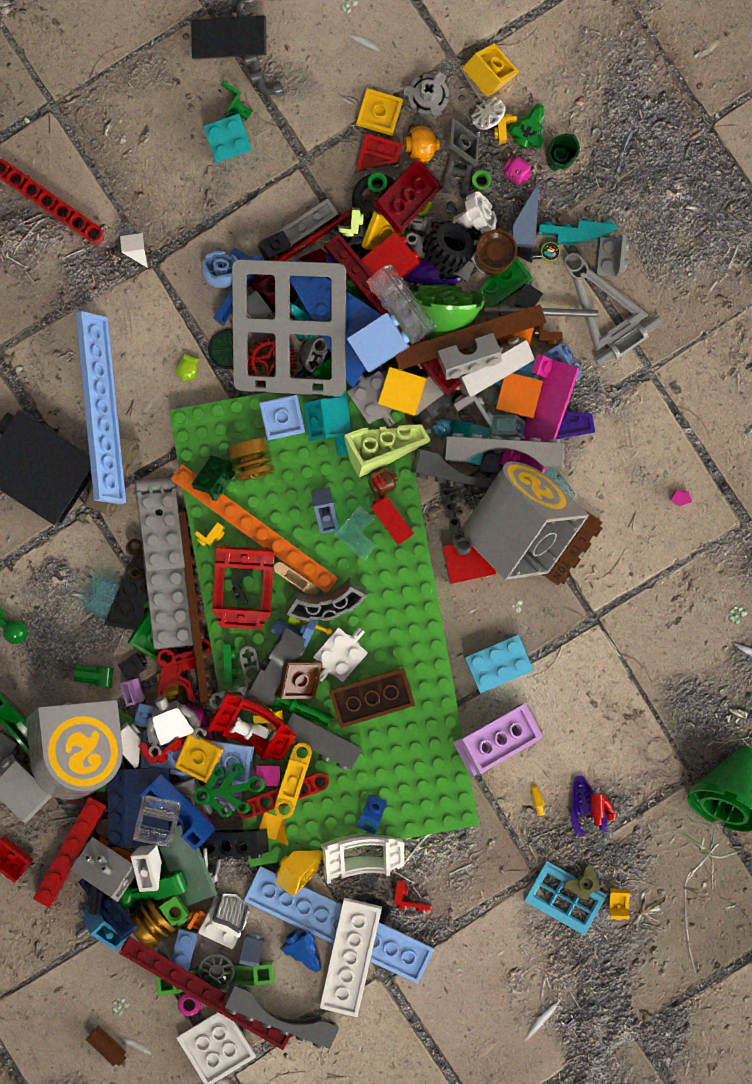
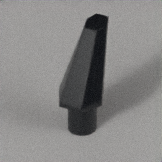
[516,247,542,263]

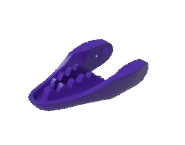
[403,259,462,285]
[571,776,607,837]

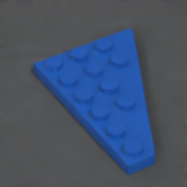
[290,259,383,387]

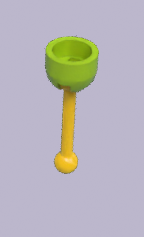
[287,616,333,635]

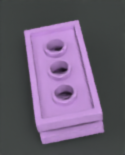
[453,702,543,777]

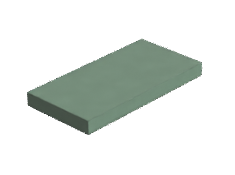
[160,825,217,906]

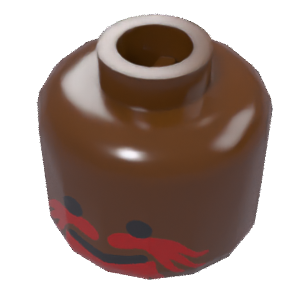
[368,467,398,496]

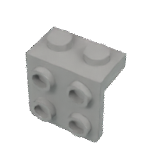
[452,394,494,428]

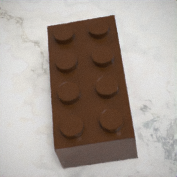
[329,667,415,728]

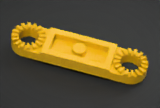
[274,742,312,819]

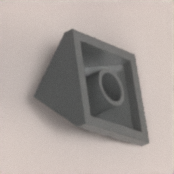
[448,117,480,167]

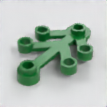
[194,763,265,817]

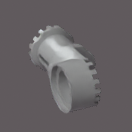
[406,216,442,234]

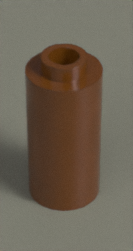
[85,1025,127,1066]

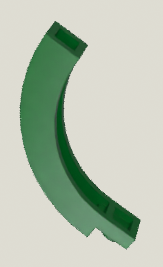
[0,691,30,757]

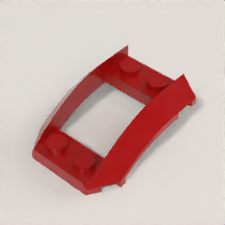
[212,544,274,630]
[207,691,296,761]

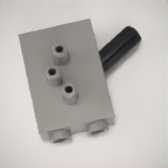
[70,837,135,915]

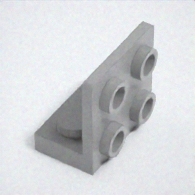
[596,234,629,278]

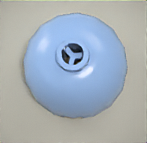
[201,251,238,288]

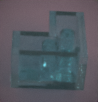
[334,506,377,561]

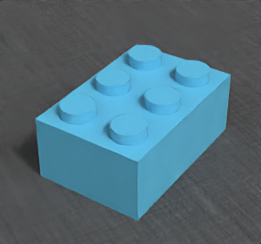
[464,635,534,693]

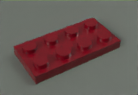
[373,158,442,233]

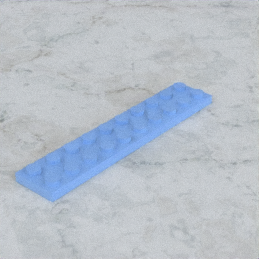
[76,311,126,504]
[244,865,434,984]

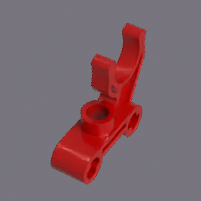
[155,639,211,701]

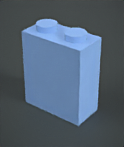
[347,313,410,372]

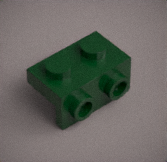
[192,455,235,501]

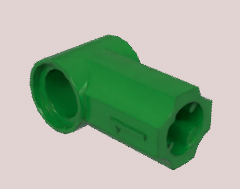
[74,665,114,688]

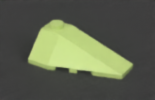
[344,424,430,477]

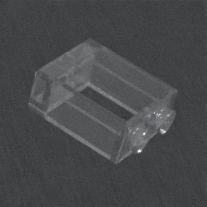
[133,795,182,848]

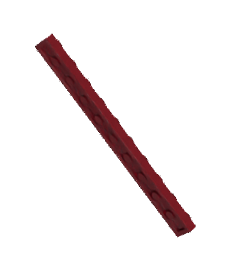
[324,234,462,396]
[119,936,292,1050]

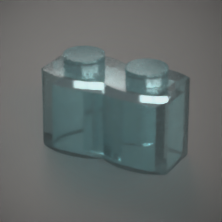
[83,575,121,620]

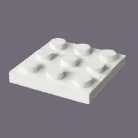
[177,1012,256,1084]

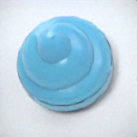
[432,419,452,438]

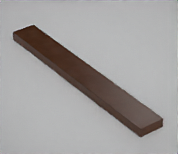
[394,304,546,371]

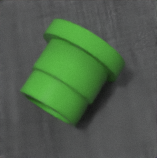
[472,170,491,190]

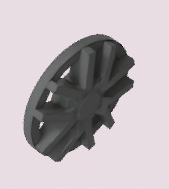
[198,953,235,989]

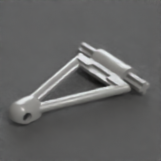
[564,253,663,367]

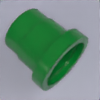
[368,173,387,193]

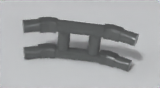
[441,130,482,198]

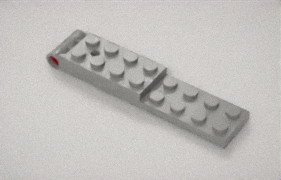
[135,477,193,650]

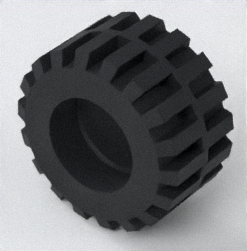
[422,220,475,274]

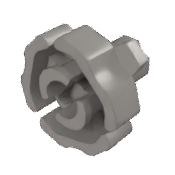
[404,72,449,118]

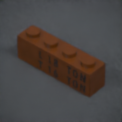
[542,510,603,586]

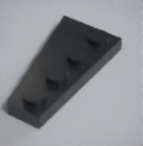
[104,555,148,630]

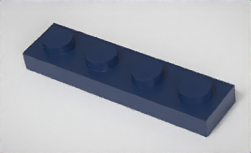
[78,878,138,941]

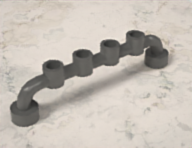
[236,0,284,98]
[440,461,472,555]

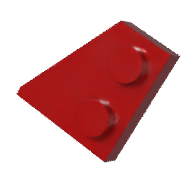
[356,134,403,170]

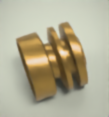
[227,437,275,481]
[129,898,177,949]

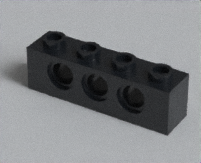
[199,828,269,860]

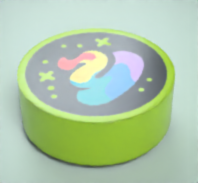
[541,242,560,262]

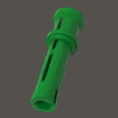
[273,691,332,726]

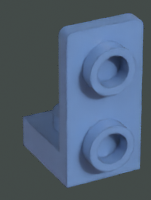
[271,619,318,648]

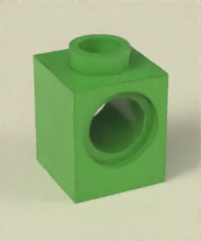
[159,895,190,926]

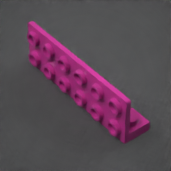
[500,354,579,473]

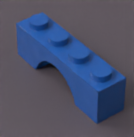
[139,774,216,850]

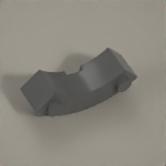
[285,577,367,621]
[244,628,306,707]

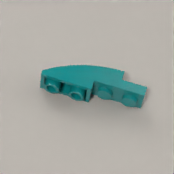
[538,218,617,245]

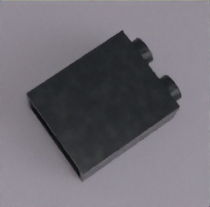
[0,410,92,527]

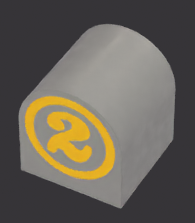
[463,461,589,580]
[26,700,123,800]

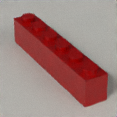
[33,795,108,908]

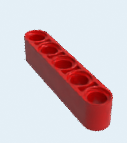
[239,772,329,819]

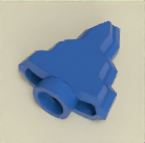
[280,930,322,973]

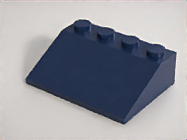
[108,767,170,847]

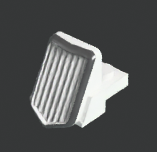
[198,893,250,949]

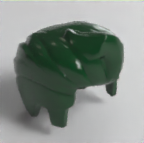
[546,133,580,171]

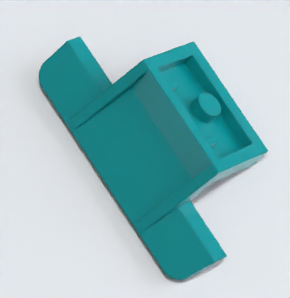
[303,391,352,456]

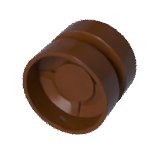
[474,229,517,275]

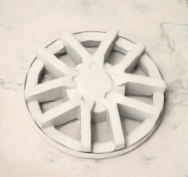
[471,97,505,130]

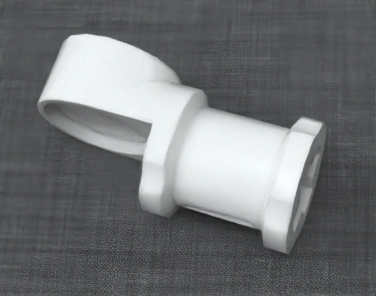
[230,716,271,740]

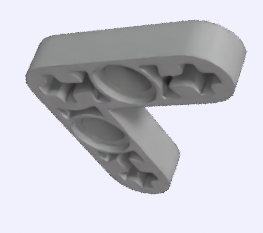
[210,646,260,710]

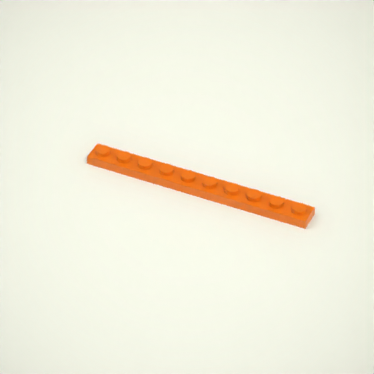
[171,464,339,593]

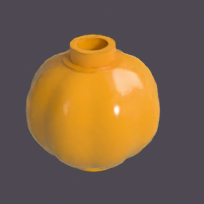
[404,126,440,163]

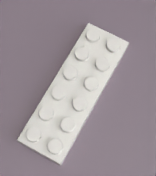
[320,898,382,1017]

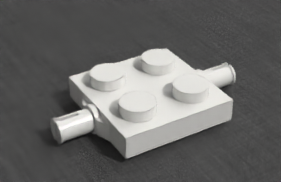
[313,627,368,682]

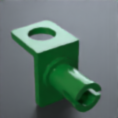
[221,80,253,121]
[313,353,347,382]

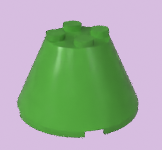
[408,285,485,340]

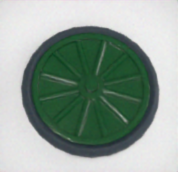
[208,329,234,369]

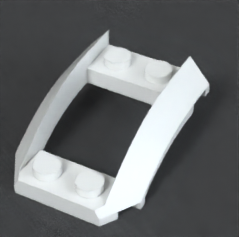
[320,834,404,884]

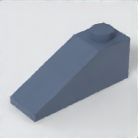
[508,188,539,248]

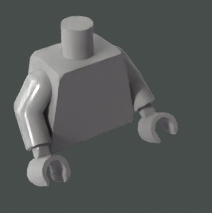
[147,696,207,757]

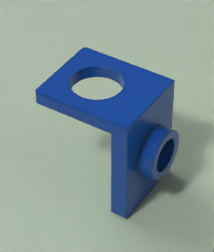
[357,795,387,834]

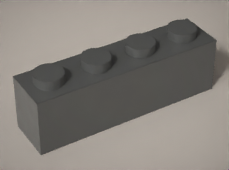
[287,712,362,771]

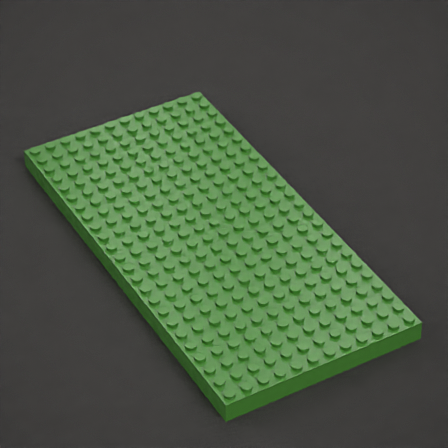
[169,371,479,867]

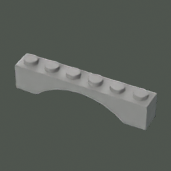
[445,433,564,468]

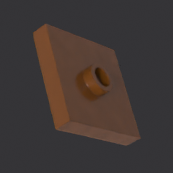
[278,660,323,699]

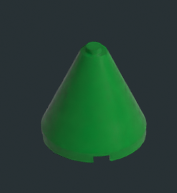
[687,746,752,832]

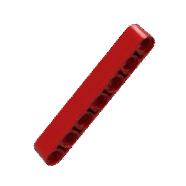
[0,159,104,245]

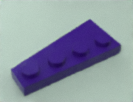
[514,412,595,439]

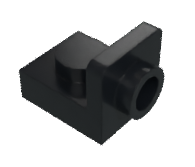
[118,652,148,681]

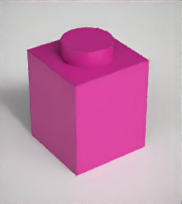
[252,764,281,786]

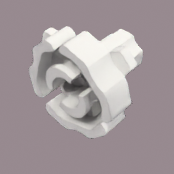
[453,191,497,234]

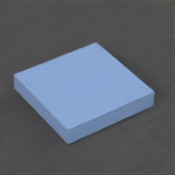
[259,395,305,441]

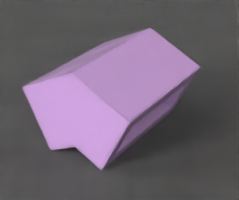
[120,678,146,707]

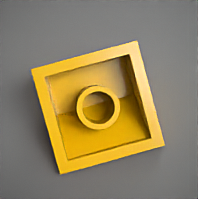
[463,43,519,97]
[276,850,323,897]

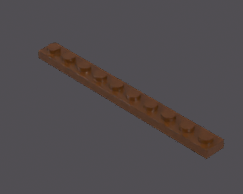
[178,511,211,705]

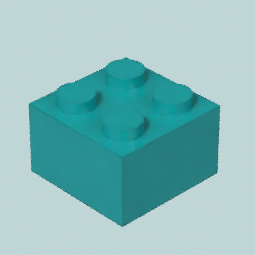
[202,112,252,163]

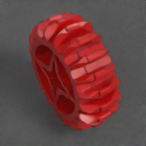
[248,336,297,387]

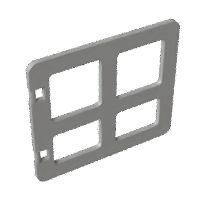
[232,259,346,396]

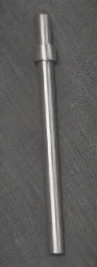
[483,305,598,318]

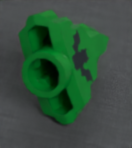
[507,103,544,149]

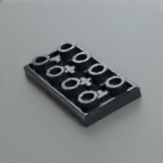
[191,15,267,60]

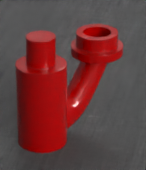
[591,793,618,826]

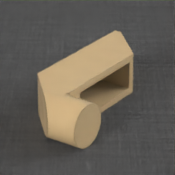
[274,562,320,594]

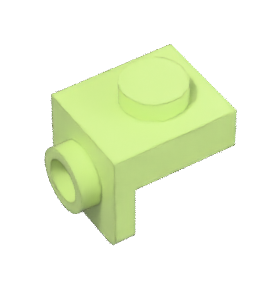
[339,207,363,236]

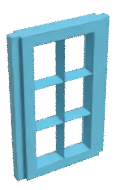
[524,861,607,935]

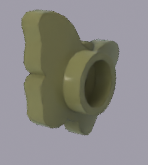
[564,865,600,901]

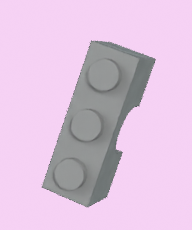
[438,333,502,380]

